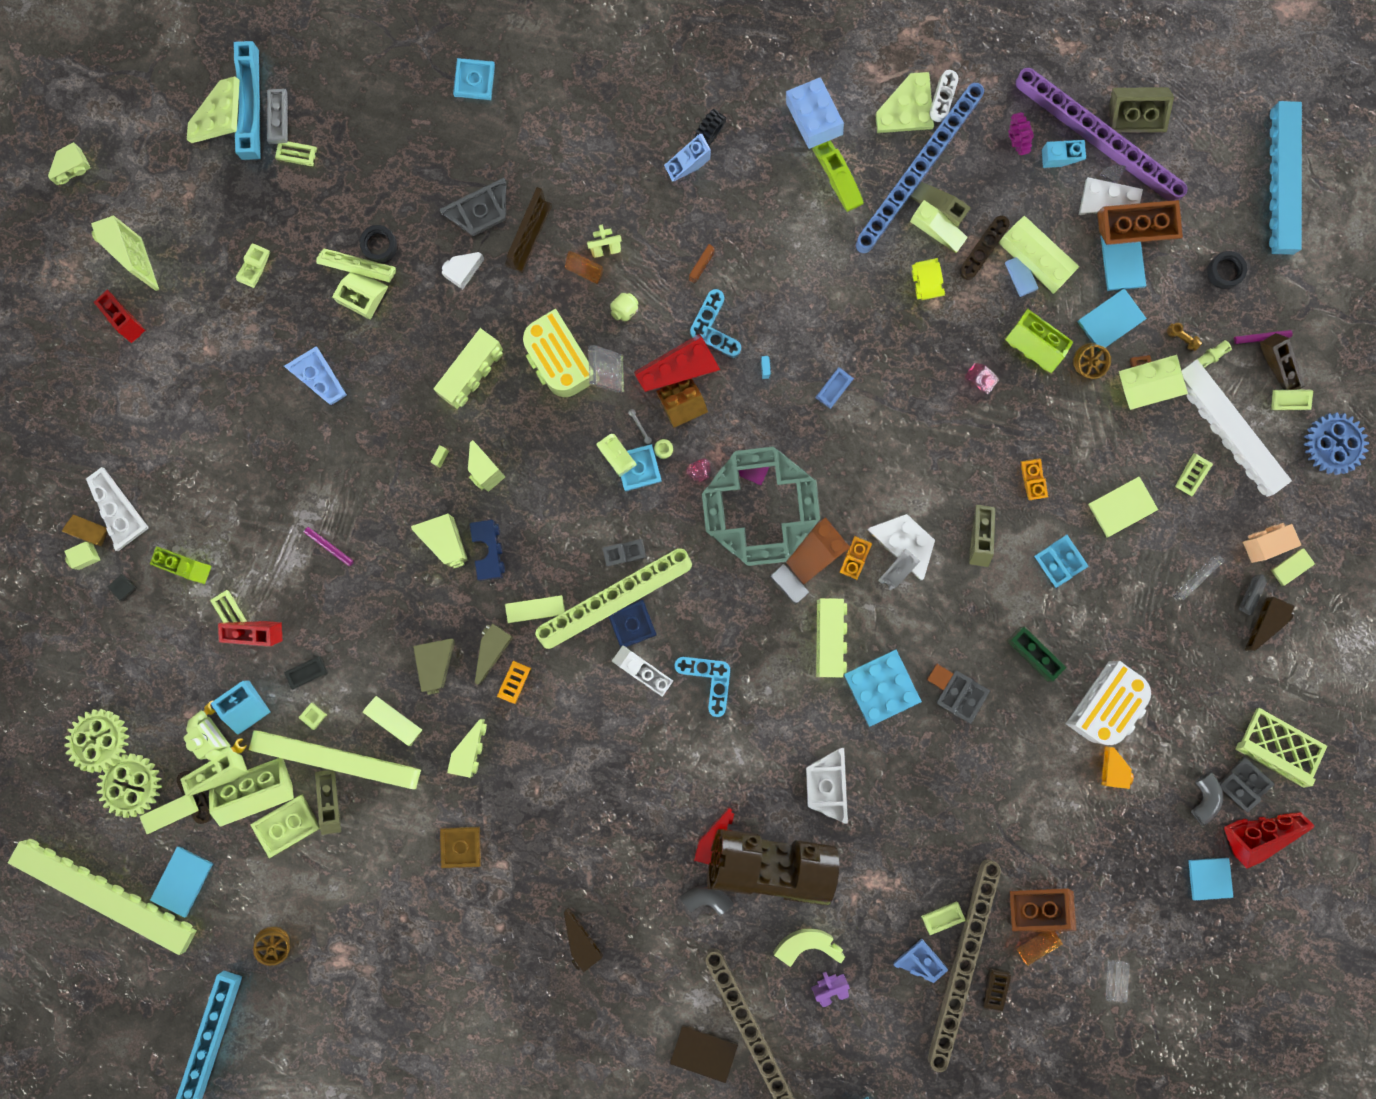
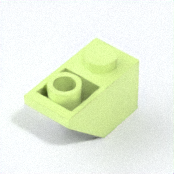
[48,142,91,185]

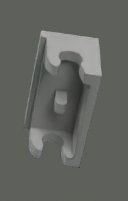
[878,549,920,591]

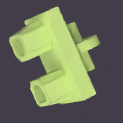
[587,224,622,258]

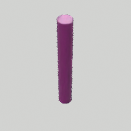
[1234,330,1293,344]
[303,527,354,567]

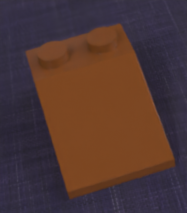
[785,517,850,585]
[1010,889,1076,932]

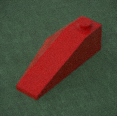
[1224,812,1314,869]

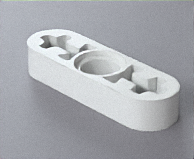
[929,70,958,122]

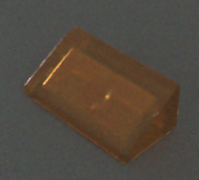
[565,251,604,284]

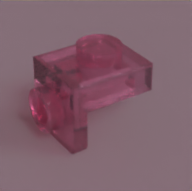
[965,363,999,394]

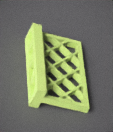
[1235,708,1327,788]

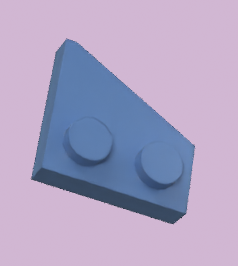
[893,939,948,983]

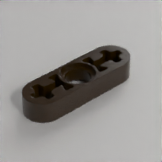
[176,771,213,824]

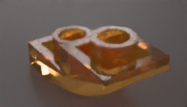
[1017,932,1063,966]

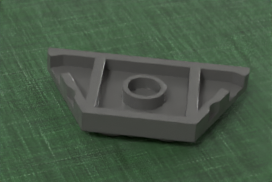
[439,178,506,237]

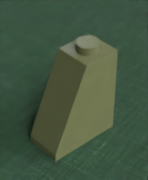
[413,639,455,695]

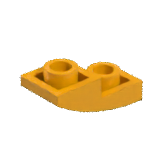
[1020,458,1048,500]
[840,536,872,580]

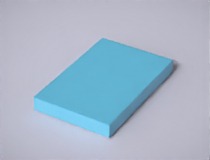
[1100,236,1146,291]
[1077,288,1147,351]
[150,846,213,918]

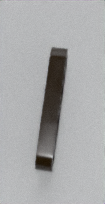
[960,216,1010,280]

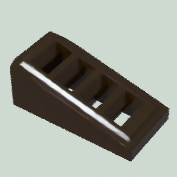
[983,968,1011,1011]

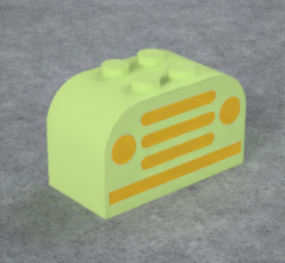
[523,309,598,397]

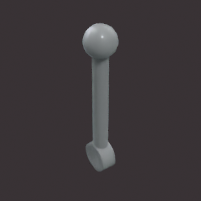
[628,409,652,445]

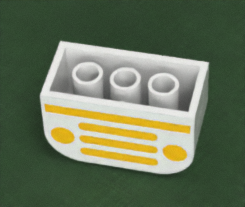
[1066,661,1151,745]

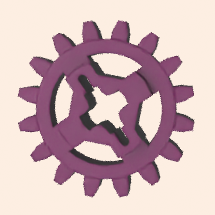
[1008,112,1034,156]

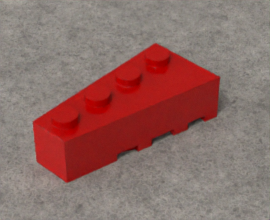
[634,334,720,392]

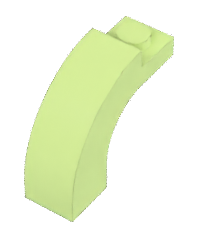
[773,929,845,967]

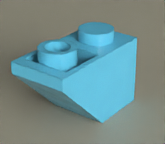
[1042,140,1086,168]

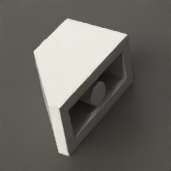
[442,252,484,290]

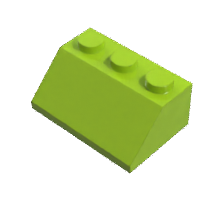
[1005,309,1073,373]

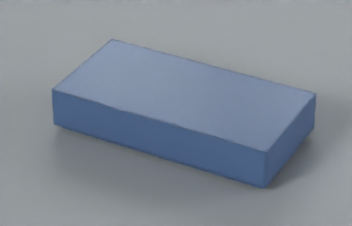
[815,367,854,409]

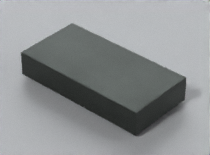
[284,656,328,690]

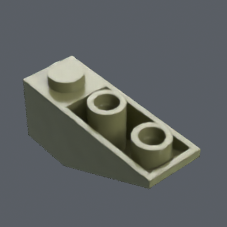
[911,181,971,228]

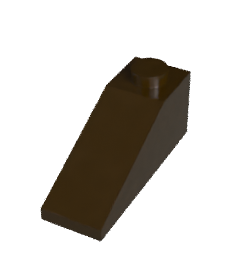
[1260,333,1305,390]
[1245,596,1295,651]
[564,908,603,973]

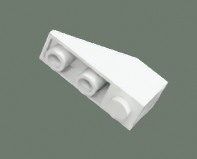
[612,646,673,697]

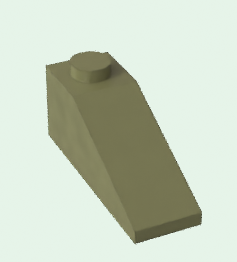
[969,505,995,567]
[475,624,513,685]
[315,770,341,835]

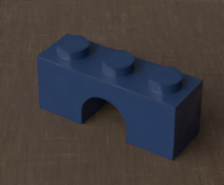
[470,520,505,581]

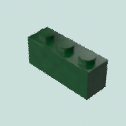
[1006,626,1067,681]

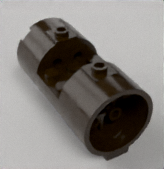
[707,829,839,906]

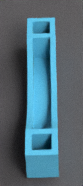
[234,41,261,160]

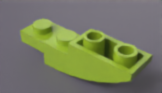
[812,140,864,212]

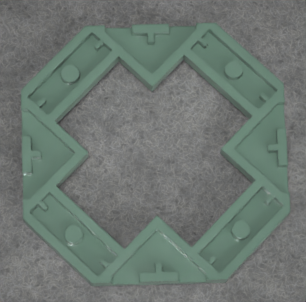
[702,447,821,566]

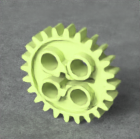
[64,709,129,773]
[97,754,162,818]

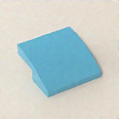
[1034,534,1089,588]

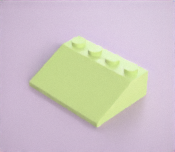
[91,216,159,291]

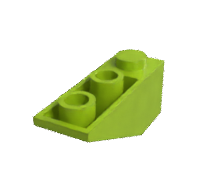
[150,546,212,584]

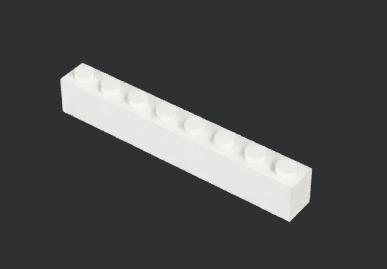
[1182,360,1292,497]

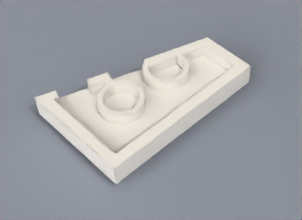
[1079,177,1143,215]

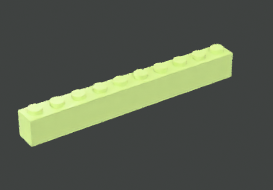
[8,839,197,955]

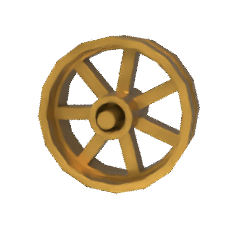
[1073,343,1111,379]
[253,927,290,966]

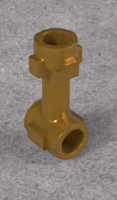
[1167,323,1202,351]

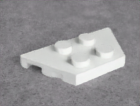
[867,514,935,580]
[806,748,848,824]

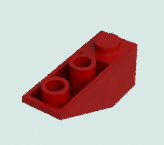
[694,807,734,865]

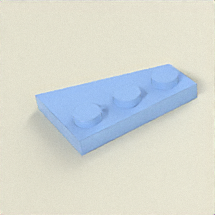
[284,346,347,405]

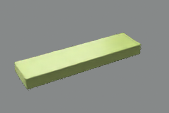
[317,249,396,282]

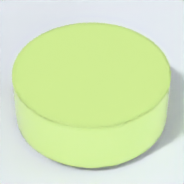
[654,439,673,459]

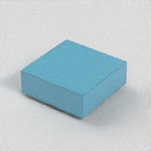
[761,356,771,379]

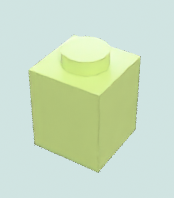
[65,542,100,570]

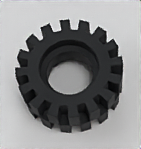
[695,109,727,145]

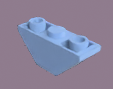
[664,134,711,181]

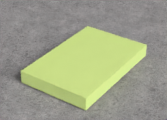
[1088,477,1158,537]
[250,794,320,858]

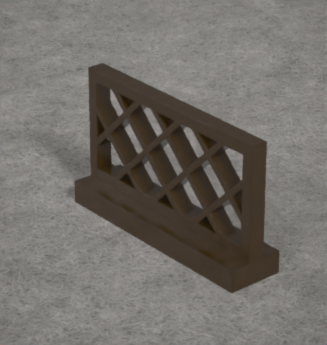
[505,187,552,273]

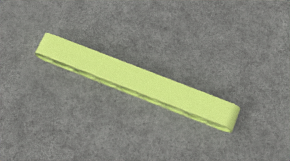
[535,549,692,649]
[249,730,421,789]

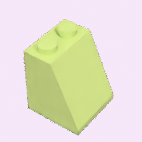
[411,514,468,568]

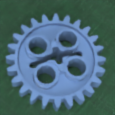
[1304,413,1369,475]

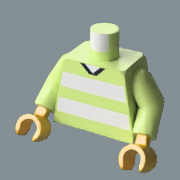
[183,701,247,761]

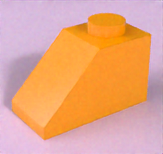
[1101,746,1134,789]

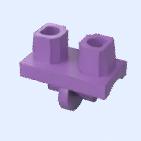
[811,972,850,1007]

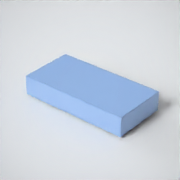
[1005,257,1038,297]

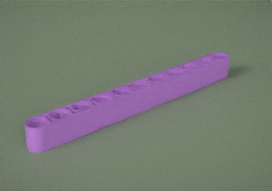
[1016,68,1187,201]

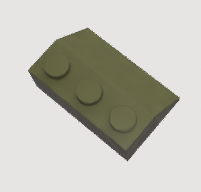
[1109,87,1174,133]

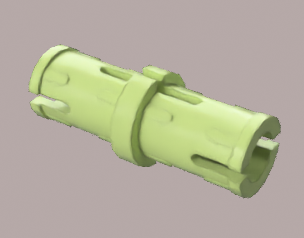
[1194,340,1232,368]

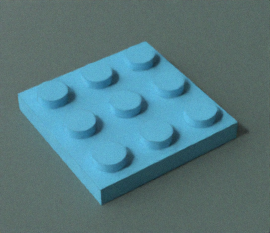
[844,650,922,727]

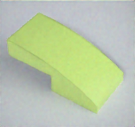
[236,243,270,288]

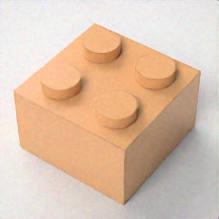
[1243,523,1301,563]

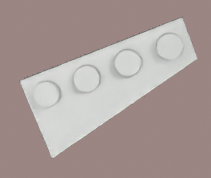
[86,467,149,551]

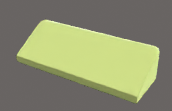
[363,696,422,746]

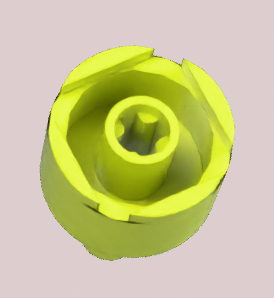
[912,258,945,300]

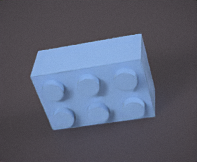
[786,77,844,149]

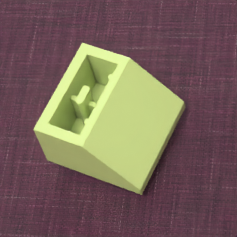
[332,272,388,320]

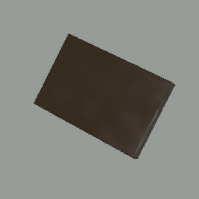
[670,1024,738,1083]

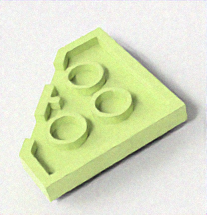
[876,72,934,133]
[187,76,240,143]

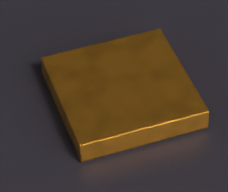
[440,827,481,868]

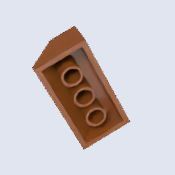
[1097,200,1183,245]

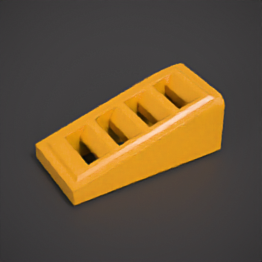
[497,661,531,704]

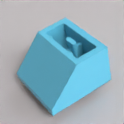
[210,681,270,735]

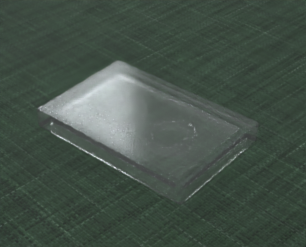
[588,345,624,393]

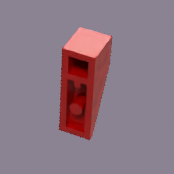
[94,289,146,343]
[218,621,282,646]

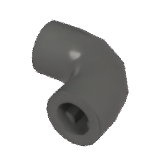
[1191,772,1223,826]
[679,885,734,916]

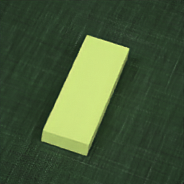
[505,595,565,623]
[139,795,199,834]

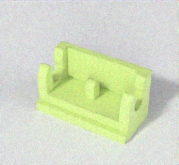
[596,433,637,477]

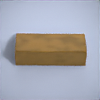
[62,515,108,546]

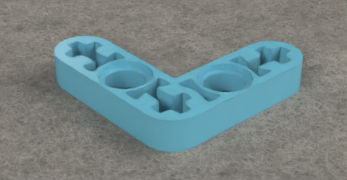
[690,289,741,358]
[675,657,730,717]

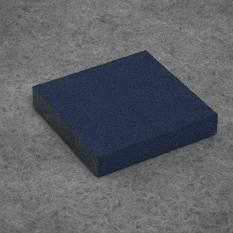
[608,600,657,648]

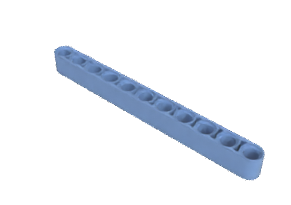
[856,83,984,253]

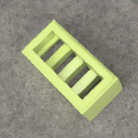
[1175,453,1213,496]

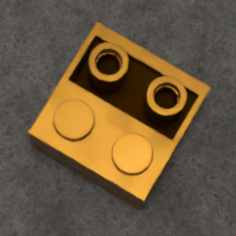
[656,378,708,428]

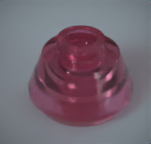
[686,458,711,482]

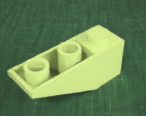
[447,719,487,778]

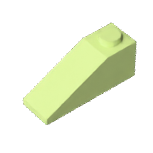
[910,200,968,253]
[181,750,248,796]

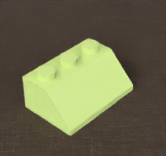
[1119,355,1188,410]
[468,440,505,492]

